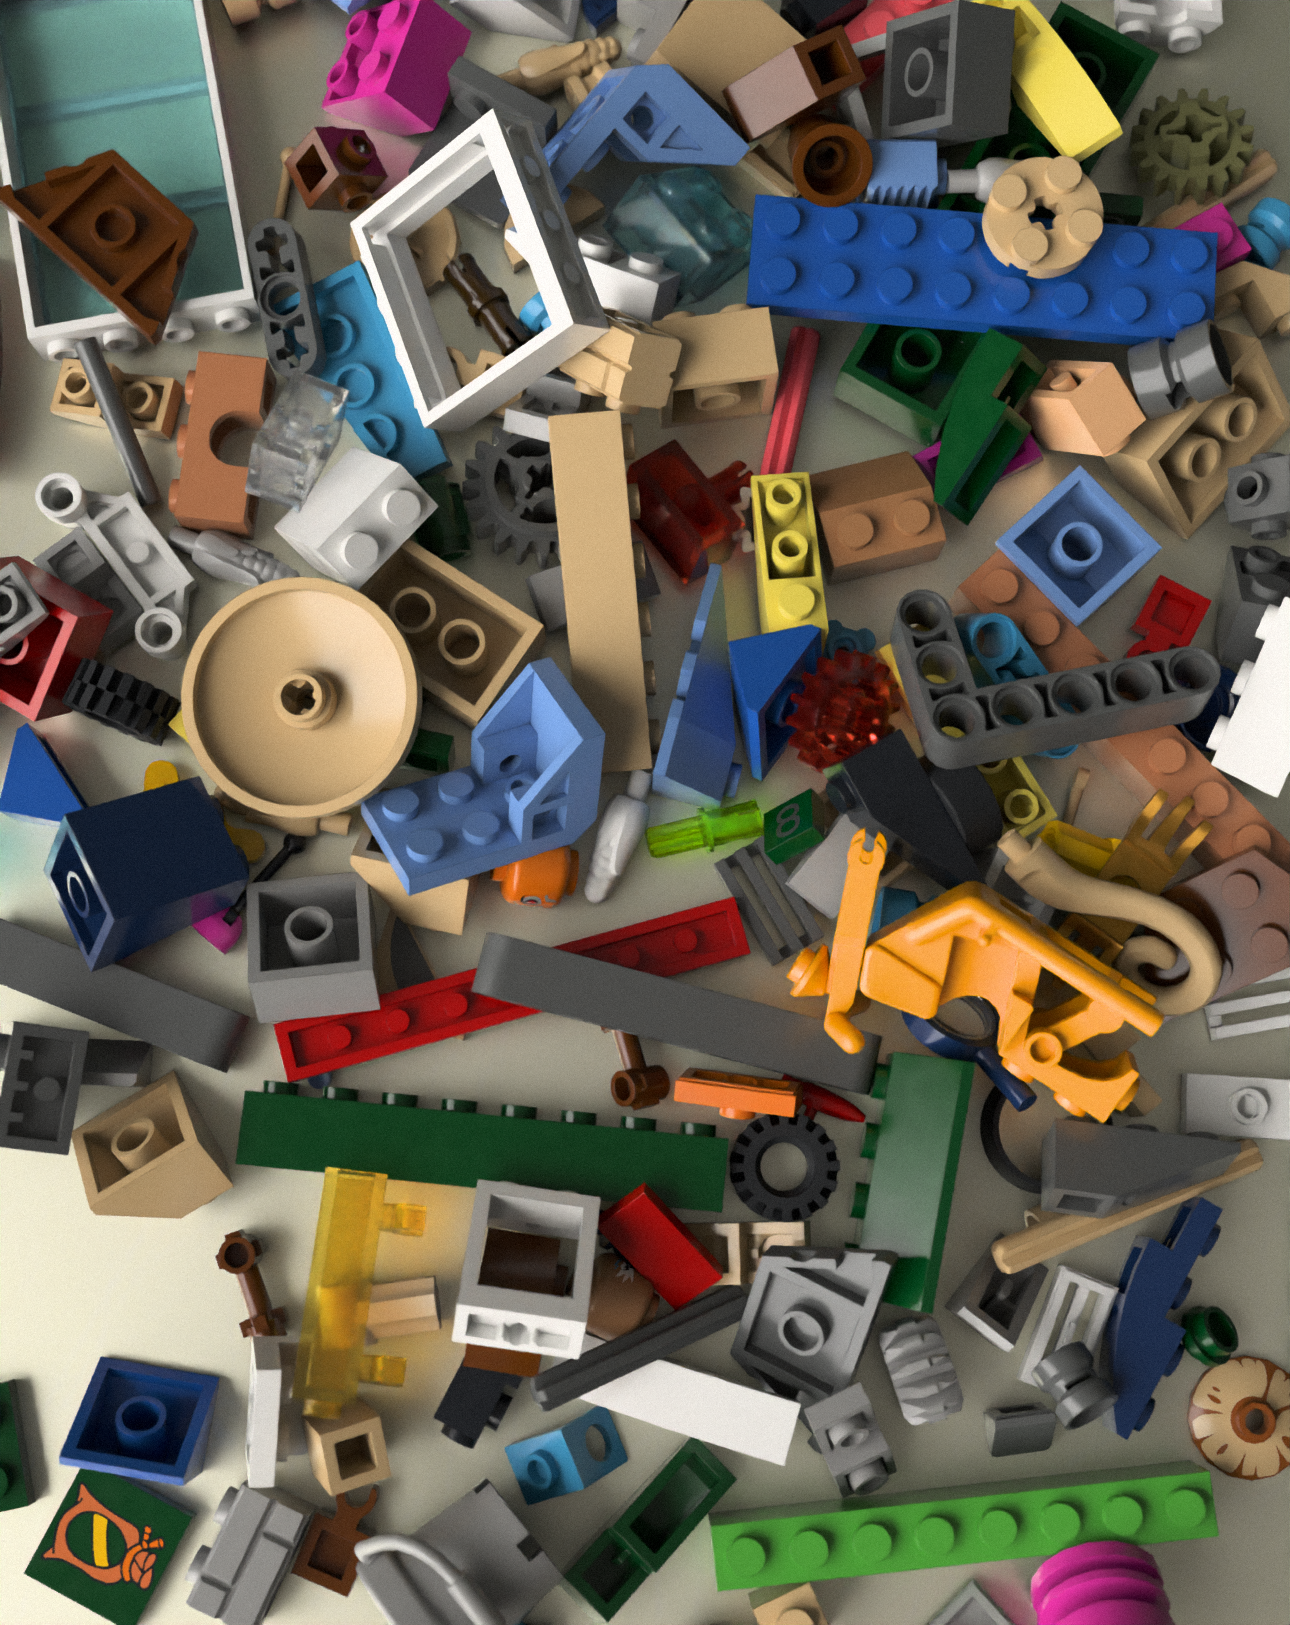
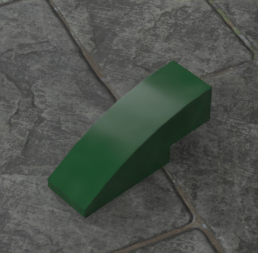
[934,328,1048,526]
[559,1437,737,1624]

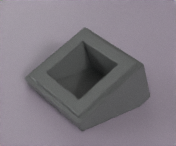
[983,1402,1057,1457]

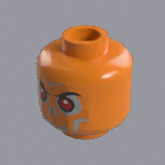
[489,845,579,908]

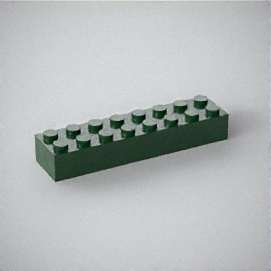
[833,1,1160,448]

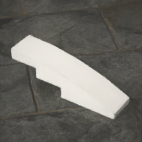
[552,1332,801,1466]

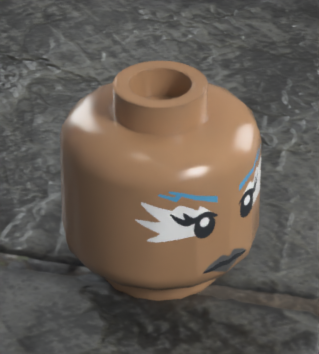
[565,1252,660,1341]

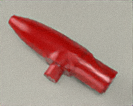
[781,1074,866,1123]

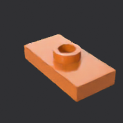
[674,1067,804,1120]

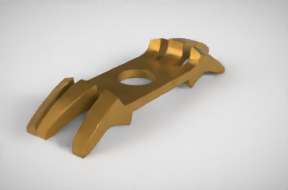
[1050,788,1214,991]

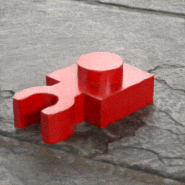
[1122,574,1212,659]

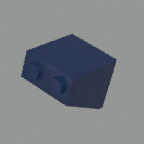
[43,776,250,972]

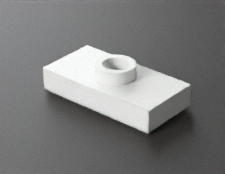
[1180,1073,1290,1140]

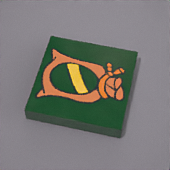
[23,1468,197,1625]

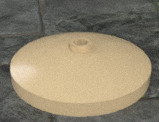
[181,577,422,819]

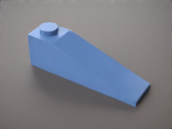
[652,562,743,811]

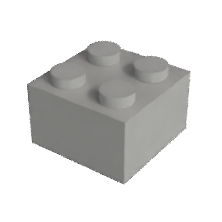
[246,872,381,1023]

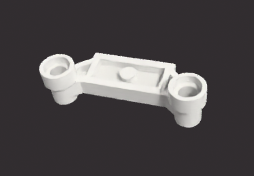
[35,472,199,661]

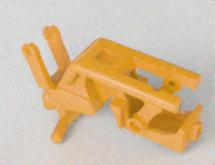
[786,827,1164,1123]

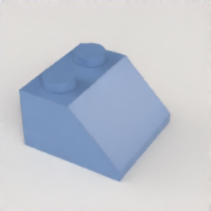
[995,465,1162,627]

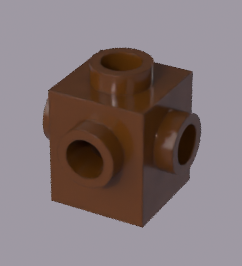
[284,126,388,213]

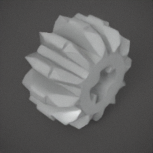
[878,1314,964,1426]

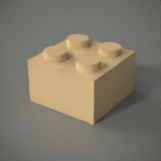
[652,304,779,429]

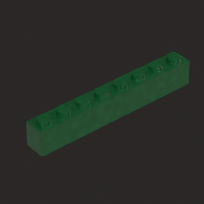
[235,1080,729,1213]

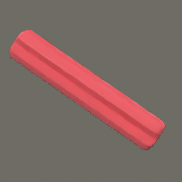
[760,326,820,475]

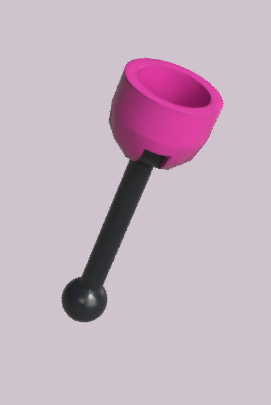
[191,834,307,955]

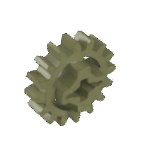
[1129,88,1254,205]

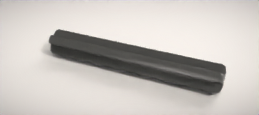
[530,1285,748,1412]

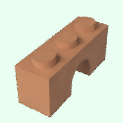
[169,351,277,540]

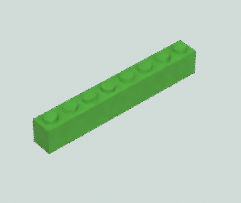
[708,1460,1219,1592]

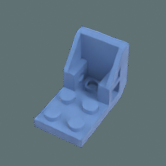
[500,64,750,209]
[361,657,605,896]

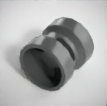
[1032,1341,1118,1430]

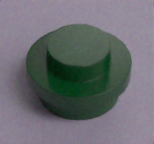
[1181,1306,1239,1368]

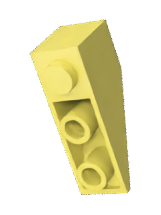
[750,472,829,657]

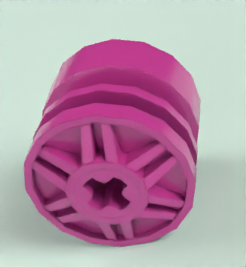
[1030,1541,1175,1625]

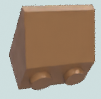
[809,451,947,586]

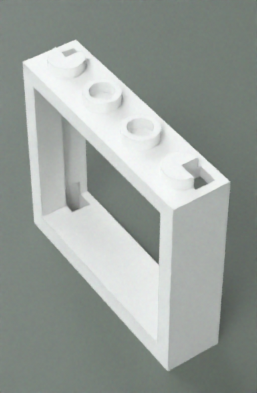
[350,108,610,432]

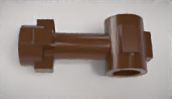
[600,1026,670,1111]
[215,1229,289,1343]

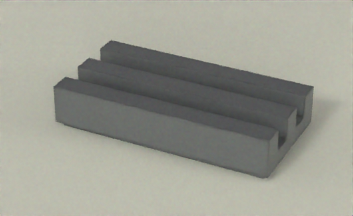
[713,835,824,967]

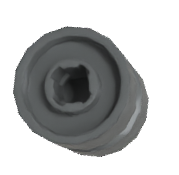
[1127,319,1234,420]

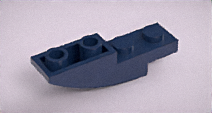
[1099,1196,1223,1440]

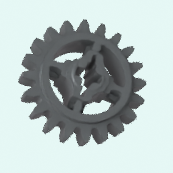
[462,426,561,569]

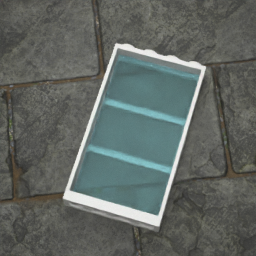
[0,0,261,363]

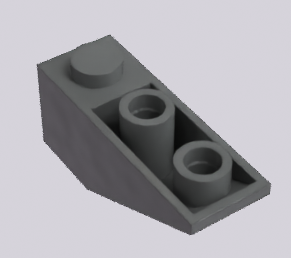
[1041,1116,1241,1219]

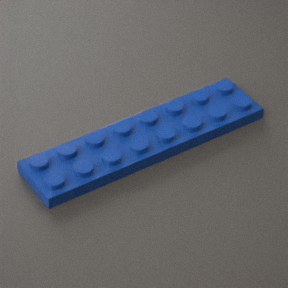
[746,194,1218,345]

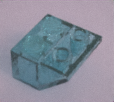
[602,166,753,308]

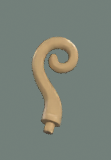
[997,828,1223,1016]

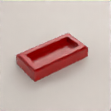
[597,1182,723,1310]

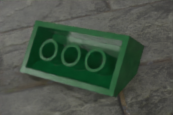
[842,1052,976,1314]

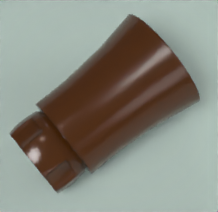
[787,114,873,207]

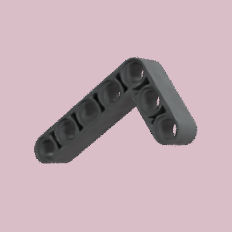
[890,589,1221,769]

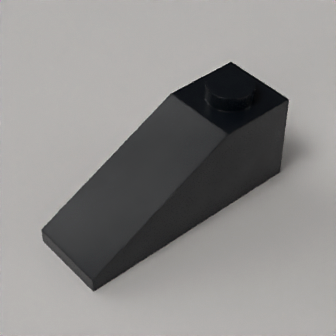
[822,728,988,891]

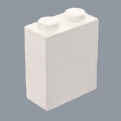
[274,447,439,591]

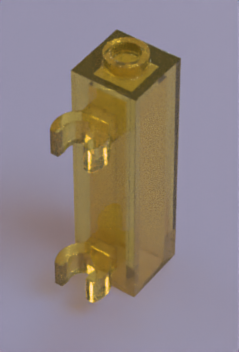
[291,1167,427,1419]

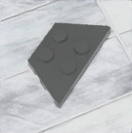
[730,1245,900,1455]

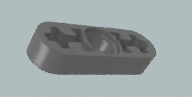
[247,218,327,384]

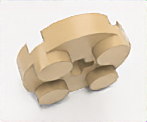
[982,156,1104,279]

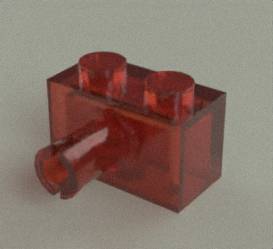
[626,439,754,586]

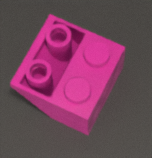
[321,0,472,137]

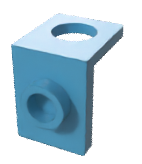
[505,1405,628,1505]

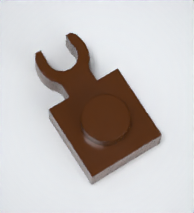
[290,1484,380,1598]

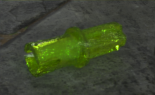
[645,799,764,859]

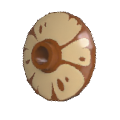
[1187,1355,1290,1481]

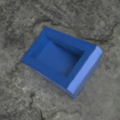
[0,723,91,828]

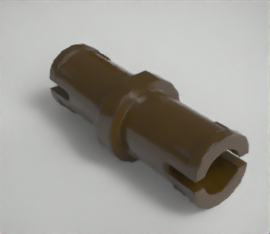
[443,253,534,357]

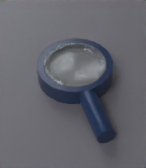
[901,996,1037,1112]

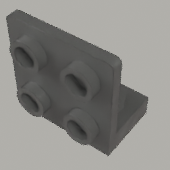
[408,55,558,229]
[0,1021,89,1155]

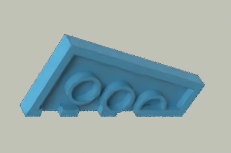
[274,260,453,483]

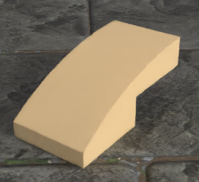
[683,1221,811,1285]

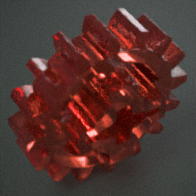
[786,649,900,775]

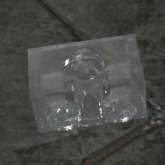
[245,369,349,513]

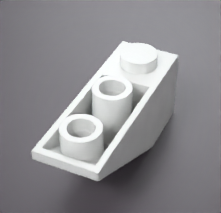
[505,226,682,326]

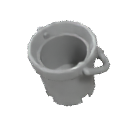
[354,1477,564,1625]

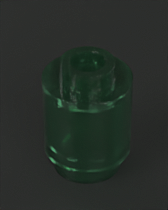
[414,475,474,563]

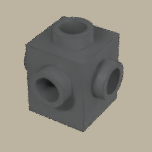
[1224,452,1290,540]

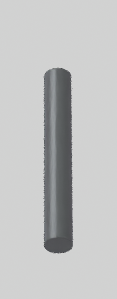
[73,337,162,508]

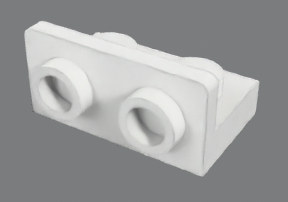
[245,1336,315,1488]

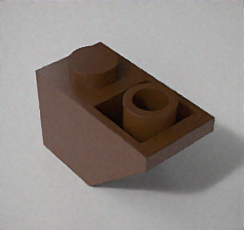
[722,24,867,144]

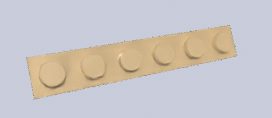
[547,410,661,773]

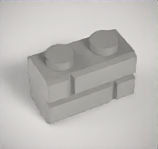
[185,1479,317,1625]

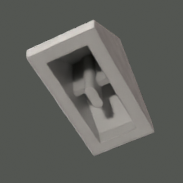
[944,1232,1049,1353]

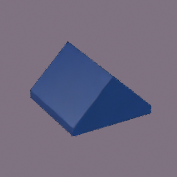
[728,624,822,781]
[59,1356,219,1486]

